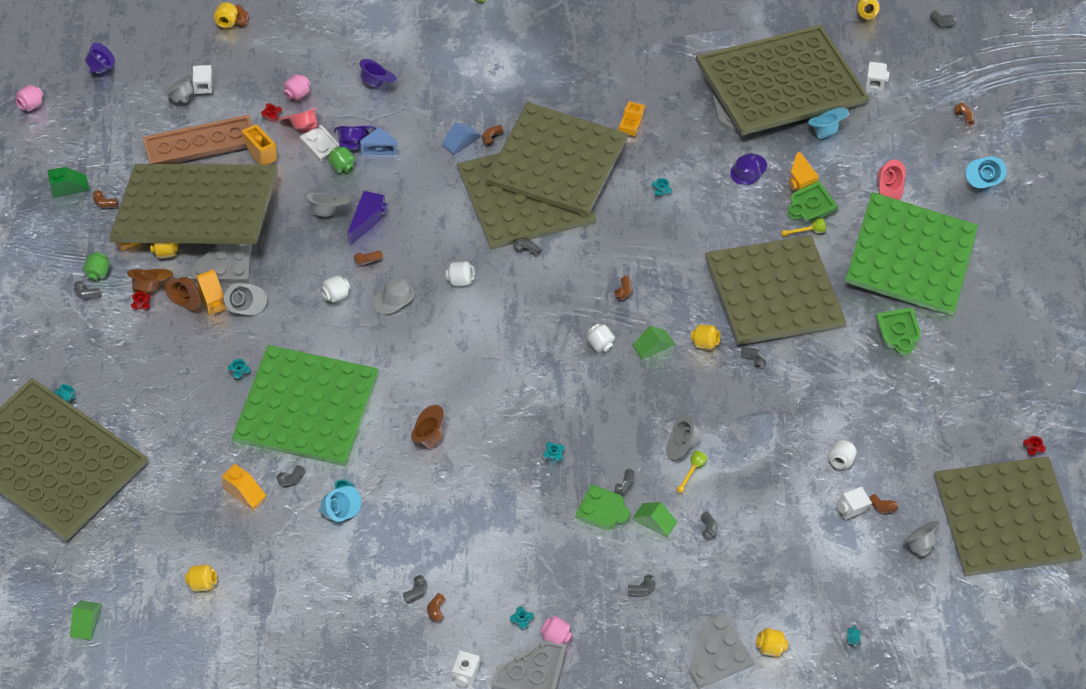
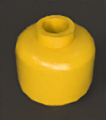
[856,0,880,20]
[213,2,238,28]
[150,243,179,259]
[691,324,720,350]
[185,564,217,592]
[756,628,788,657]

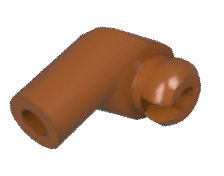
[235,4,249,27]
[954,102,975,126]
[481,125,503,145]
[93,190,118,208]
[354,251,383,266]
[614,276,632,300]
[869,494,898,514]
[427,593,445,622]

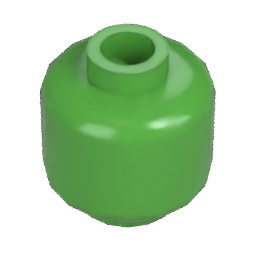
[328,146,355,173]
[82,252,110,282]

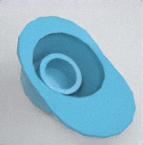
[808,108,849,139]
[965,156,1007,188]
[318,486,362,522]

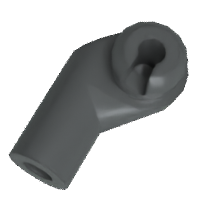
[930,10,956,27]
[513,238,542,256]
[74,281,101,299]
[741,347,766,369]
[277,465,305,486]
[614,469,634,496]

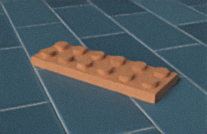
[143,115,252,165]

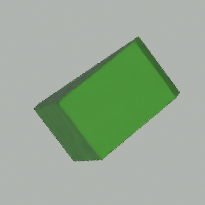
[632,326,675,360]
[632,502,677,538]
[70,600,101,641]

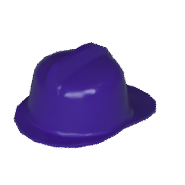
[85,43,115,74]
[359,59,397,88]
[333,126,377,149]
[730,153,767,185]

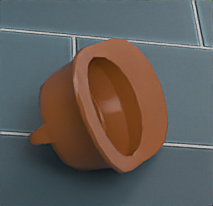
[127,269,173,293]
[165,277,201,311]
[411,405,444,449]

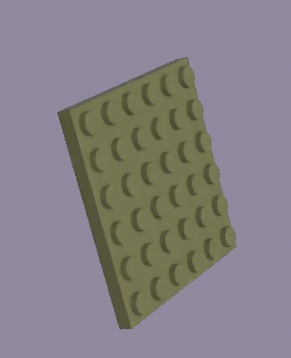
[486,102,628,216]
[457,153,596,250]
[705,235,847,345]
[933,456,1083,577]

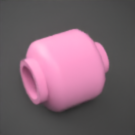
[284,74,310,101]
[15,85,43,111]
[540,616,572,644]

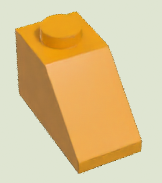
[241,124,277,165]
[789,152,819,192]
[196,269,226,315]
[221,464,266,510]

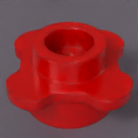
[261,103,282,121]
[131,291,151,310]
[1023,436,1046,456]

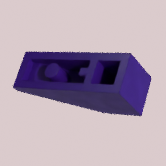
[347,191,388,245]

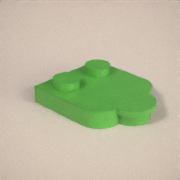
[787,181,838,223]
[875,307,921,355]
[575,484,630,530]

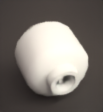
[446,261,475,286]
[320,275,350,303]
[587,324,615,353]
[828,440,857,469]

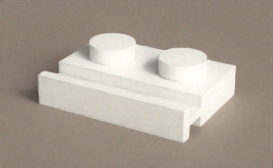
[300,125,339,163]

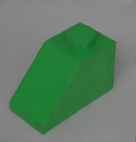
[47,167,89,198]

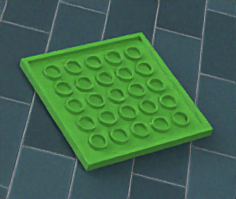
[845,192,978,316]
[232,345,379,466]

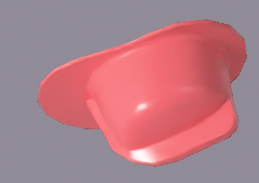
[278,107,318,132]
[877,160,906,200]

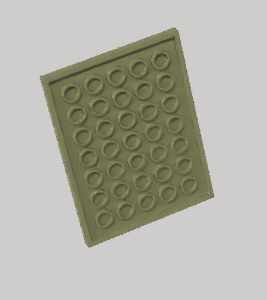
[695,25,869,135]
[109,163,278,244]
[0,378,148,542]

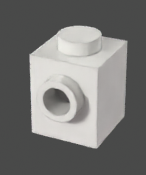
[865,61,889,91]
[193,65,213,94]
[835,487,872,520]
[452,651,480,687]

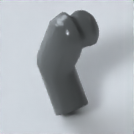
[700,511,718,539]
[403,575,427,603]
[628,575,656,596]

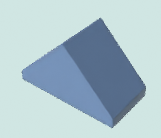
[442,122,481,155]
[360,127,398,155]

